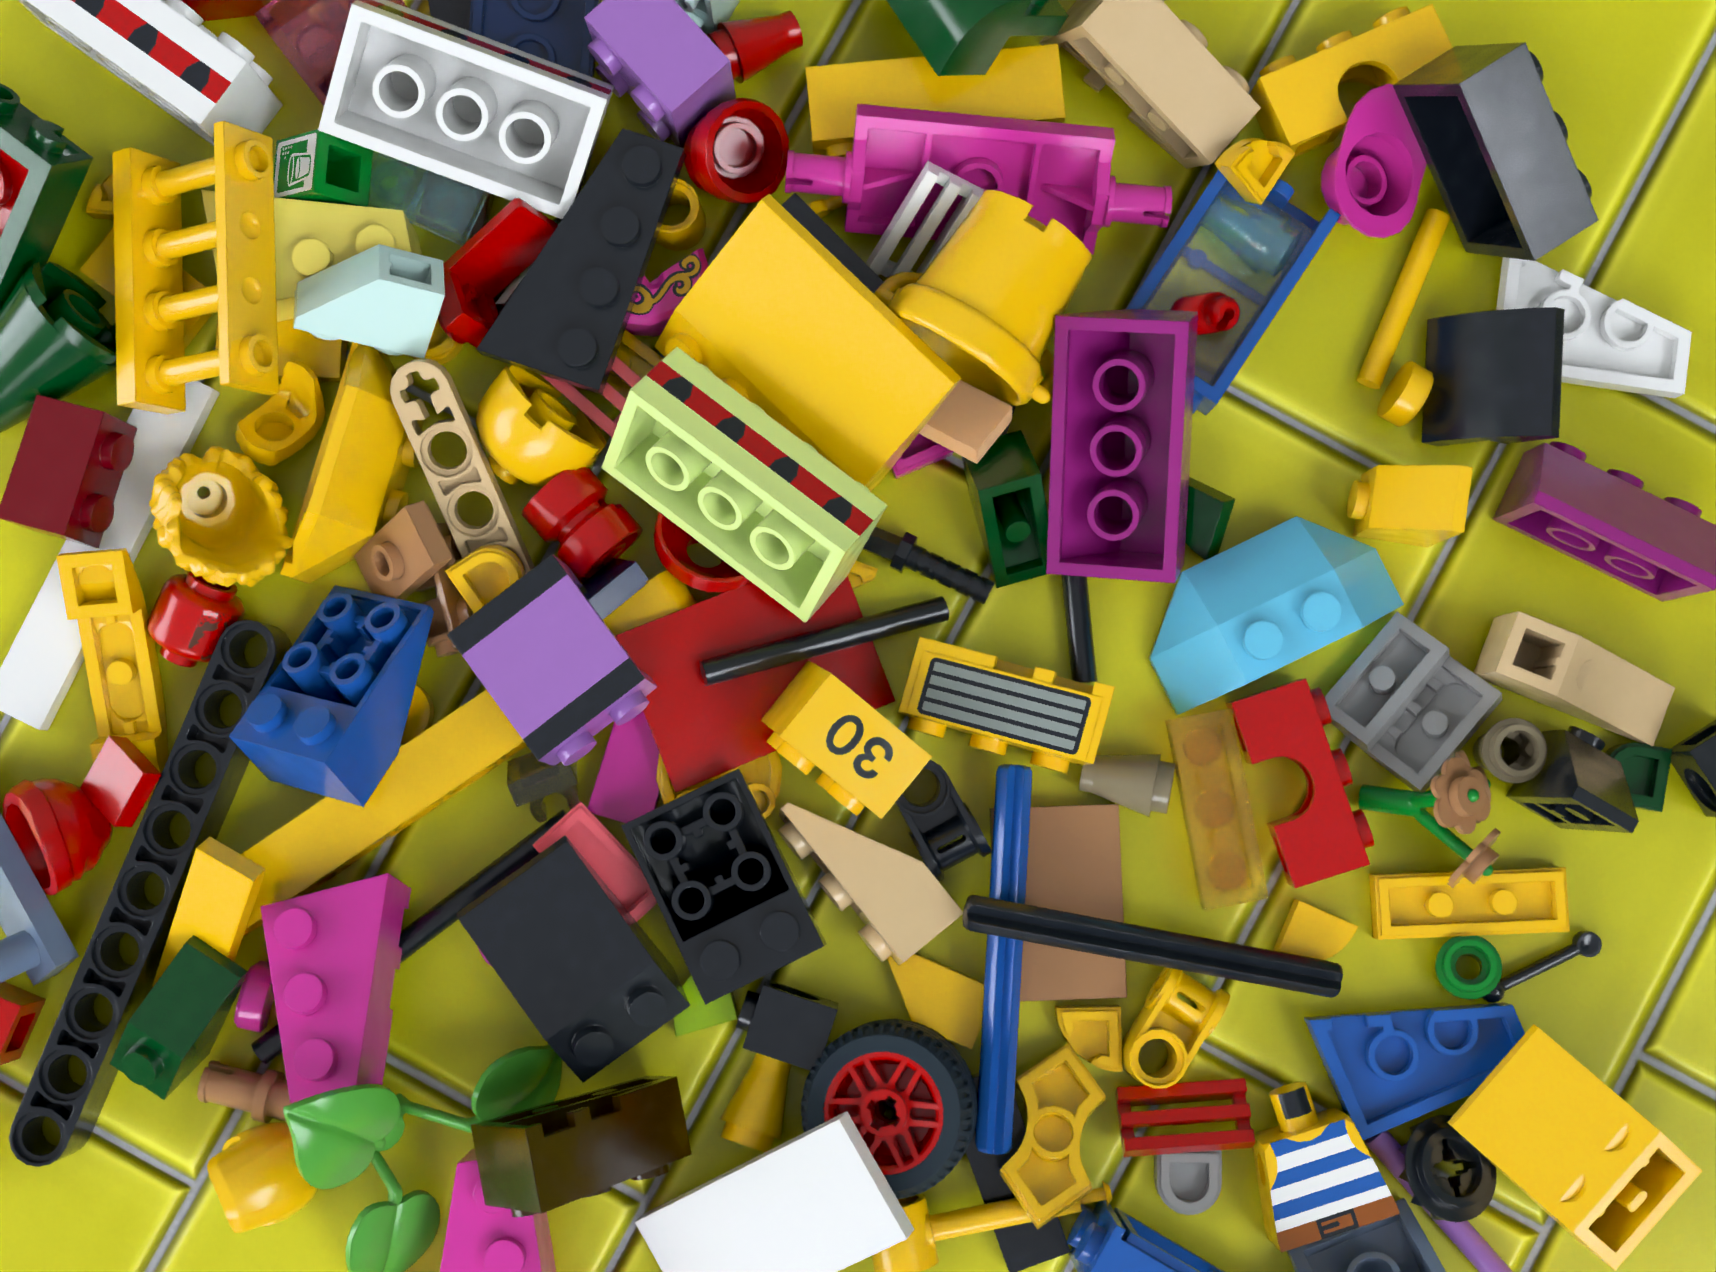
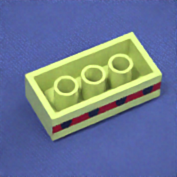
[601,347,887,623]

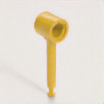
[872,1181,1113,1272]

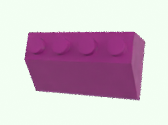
[1046,309,1198,583]

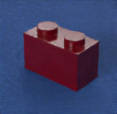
[0,395,138,549]

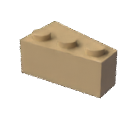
[1039,0,1261,169]

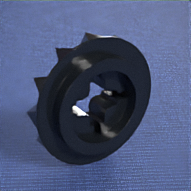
[1398,1115,1497,1223]

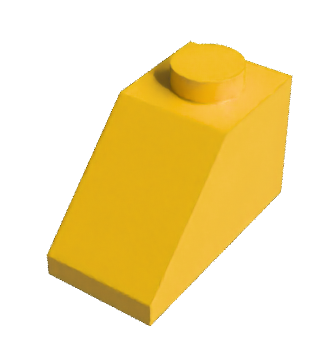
[1347,465,1473,547]

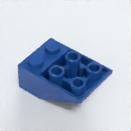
[229,585,434,807]

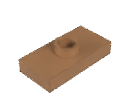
[354,500,453,600]

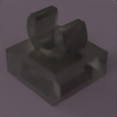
[507,752,579,823]

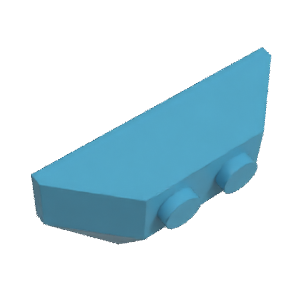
[1149,516,1404,715]

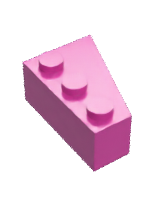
[260,873,411,1103]
[440,1149,556,1272]

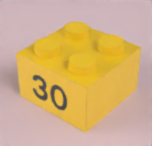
[761,660,932,819]

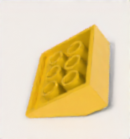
[654,194,961,492]

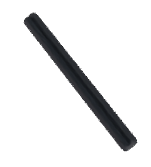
[963,895,1343,998]

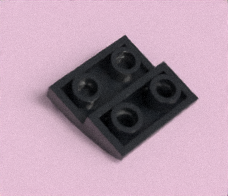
[1422,307,1565,446]

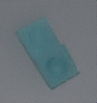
[368,151,489,246]

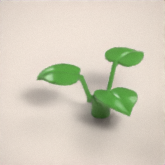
[283,1044,562,1272]

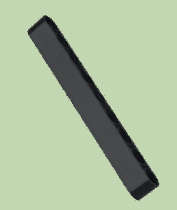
[9,620,292,1167]

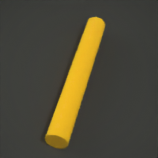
[1356,208,1450,389]

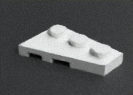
[1496,257,1692,398]

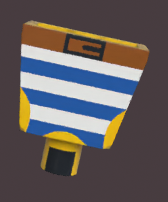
[1253,1082,1400,1253]

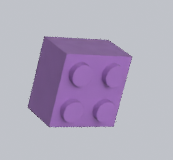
[584,0,736,148]

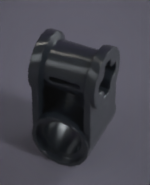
[895,760,992,881]

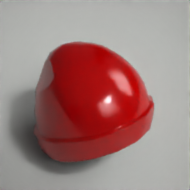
[684,98,789,204]
[2,778,113,896]

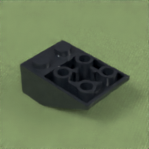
[621,769,827,1005]

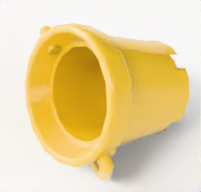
[874,190,1092,406]

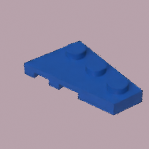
[1304,1002,1525,1140]

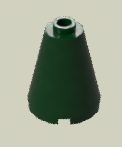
[0,261,116,433]

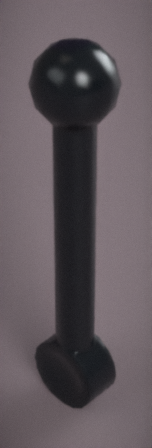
[1482,931,1602,1003]

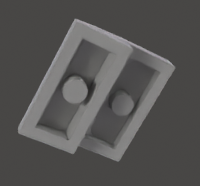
[1325,612,1502,792]

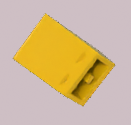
[1447,1024,1702,1271]

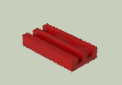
[1115,1078,1255,1157]

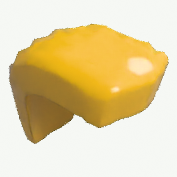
[235,359,326,467]

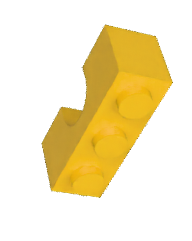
[1249,4,1453,158]

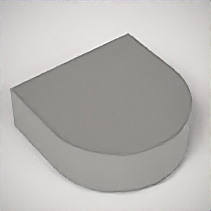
[1154,1150,1222,1215]

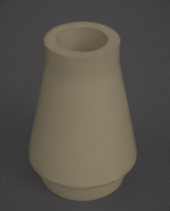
[1473,718,1547,783]
[1079,754,1176,817]

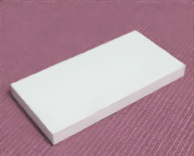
[635,1111,915,1272]

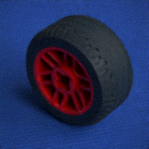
[801,1019,978,1199]

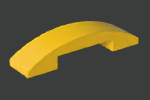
[56,548,168,802]

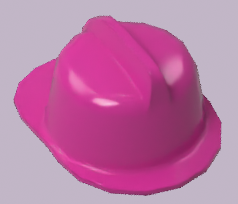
[1321,84,1427,238]

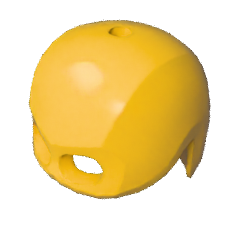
[207,1122,318,1233]

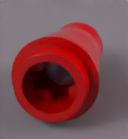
[707,10,803,84]

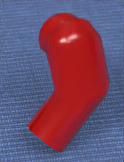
[1170,292,1240,336]

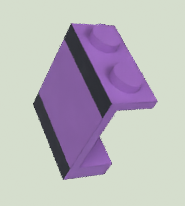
[447,554,658,766]

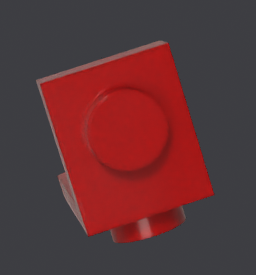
[438,198,558,348]

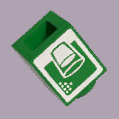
[273,129,373,207]

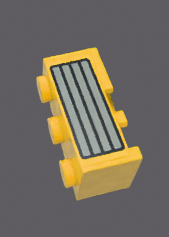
[897,637,1115,774]

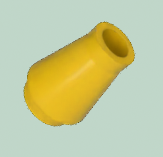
[720,1053,792,1152]

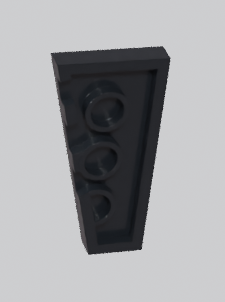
[477,128,686,395]

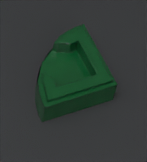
[1185,477,1235,560]

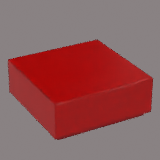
[80,736,161,827]

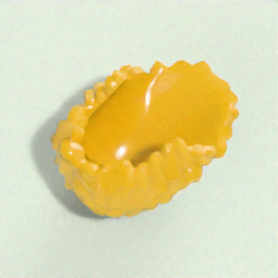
[149,446,294,587]

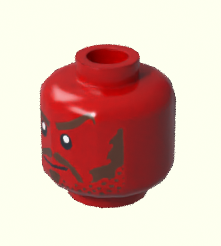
[147,571,245,668]

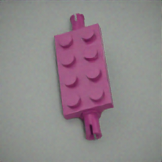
[785,104,1172,254]

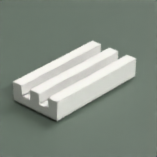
[866,161,984,278]

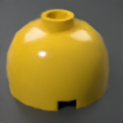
[475,365,606,487]

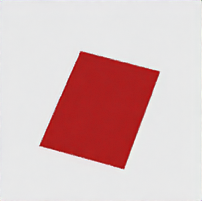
[615,576,895,793]

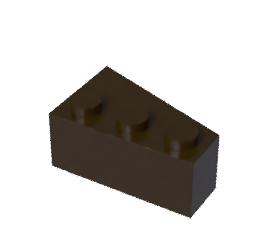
[471,1076,692,1217]

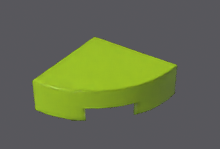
[674,975,739,1037]

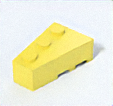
[201,190,422,322]

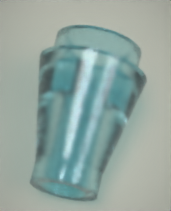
[1202,193,1302,277]

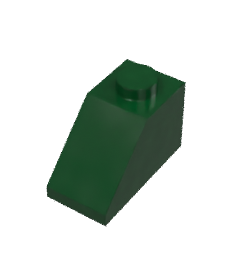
[962,430,1048,588]
[110,935,248,1100]

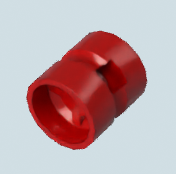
[521,467,643,583]

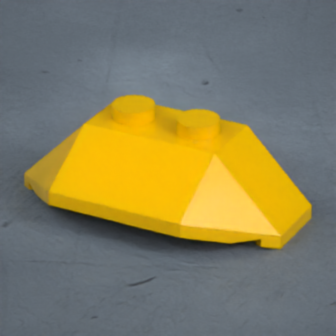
[280,342,424,584]

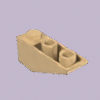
[1473,611,1675,746]
[778,802,963,965]

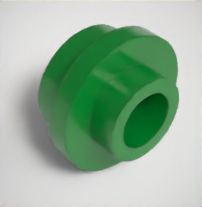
[1435,936,1502,1000]

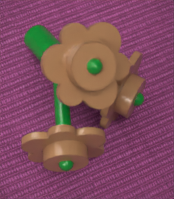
[1358,750,1501,888]

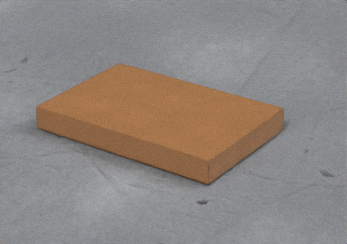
[989,804,1127,1001]

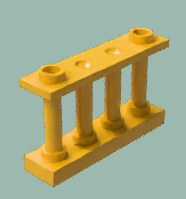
[112,121,279,415]

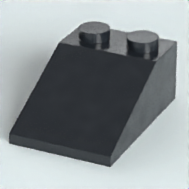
[457,835,691,1083]

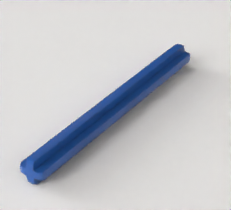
[975,764,1033,1155]

